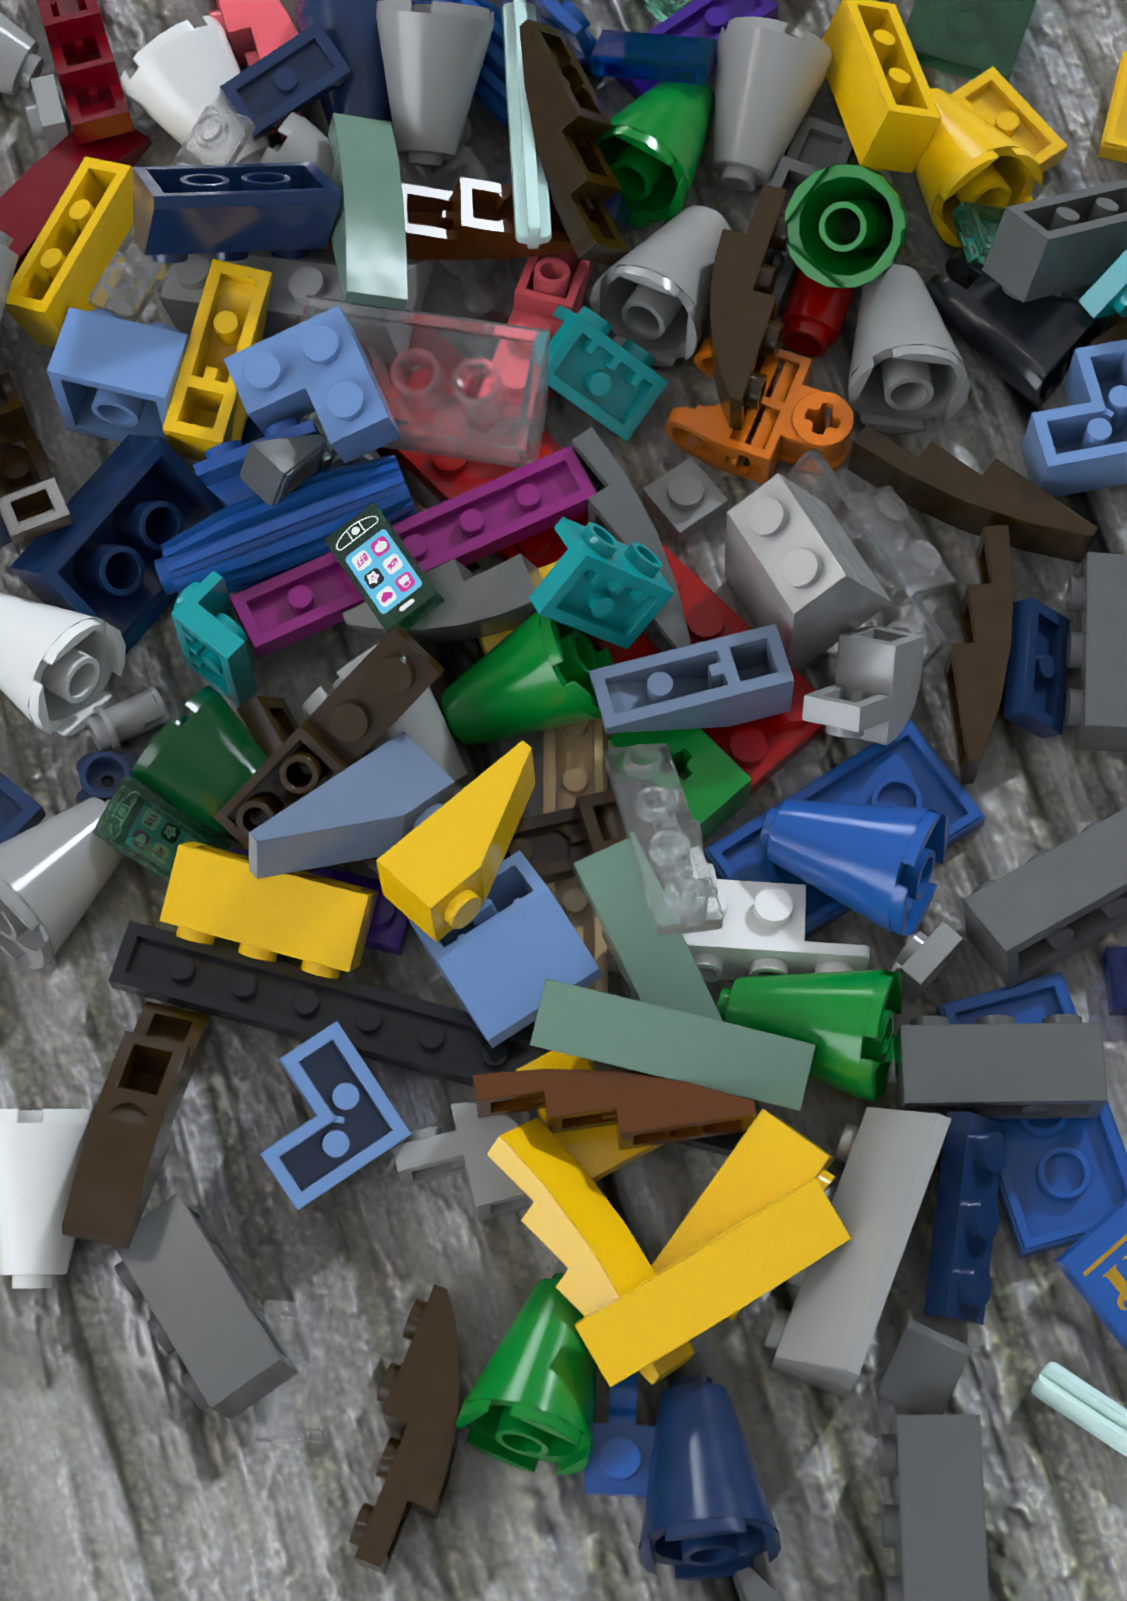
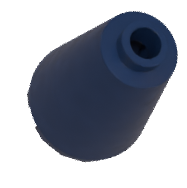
[295,0,393,129]
[639,1375,781,1580]

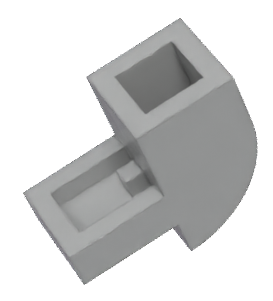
[802,625,925,745]
[392,1102,533,1221]

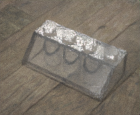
[300,295,550,468]

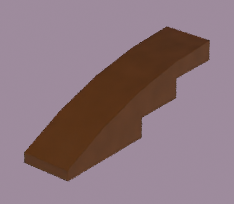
[325,177,574,260]
[473,1069,756,1150]

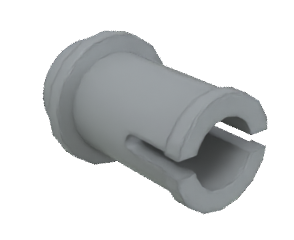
[84,685,170,752]

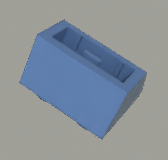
[409,850,603,1048]

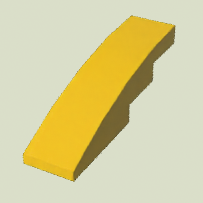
[487,1117,695,1385]
[575,1177,851,1387]

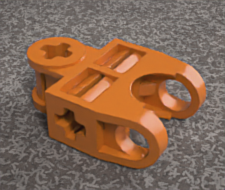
[664,337,854,484]

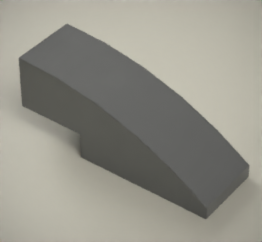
[342,554,543,643]

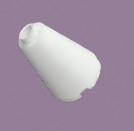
[121,16,271,165]
[0,592,126,736]
[0,1109,95,1289]

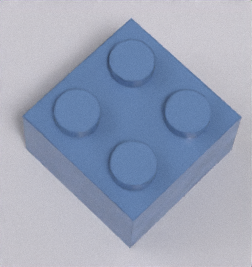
[47,307,189,456]

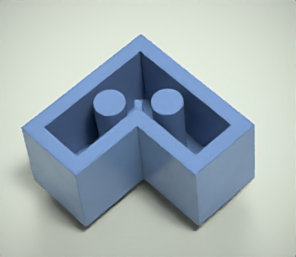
[224,305,402,464]
[1021,339,1127,497]
[259,1021,411,1211]

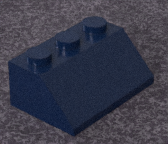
[132,162,341,263]
[9,434,224,655]

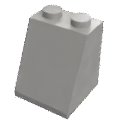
[724,473,892,672]

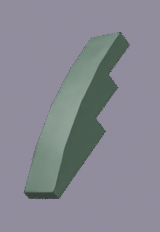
[328,113,408,311]
[573,836,723,1021]
[530,979,816,1111]

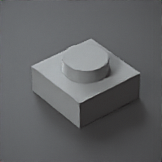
[25,74,69,151]
[642,456,728,543]
[895,922,963,1004]

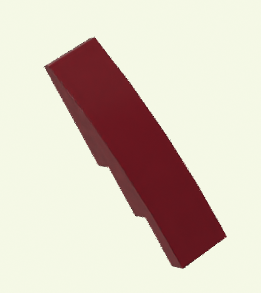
[37,0,134,145]
[0,129,151,278]

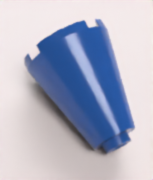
[760,799,949,937]

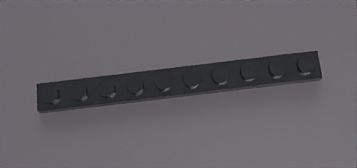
[109,921,756,1157]

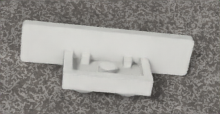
[606,876,870,983]

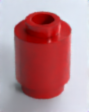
[780,270,854,357]

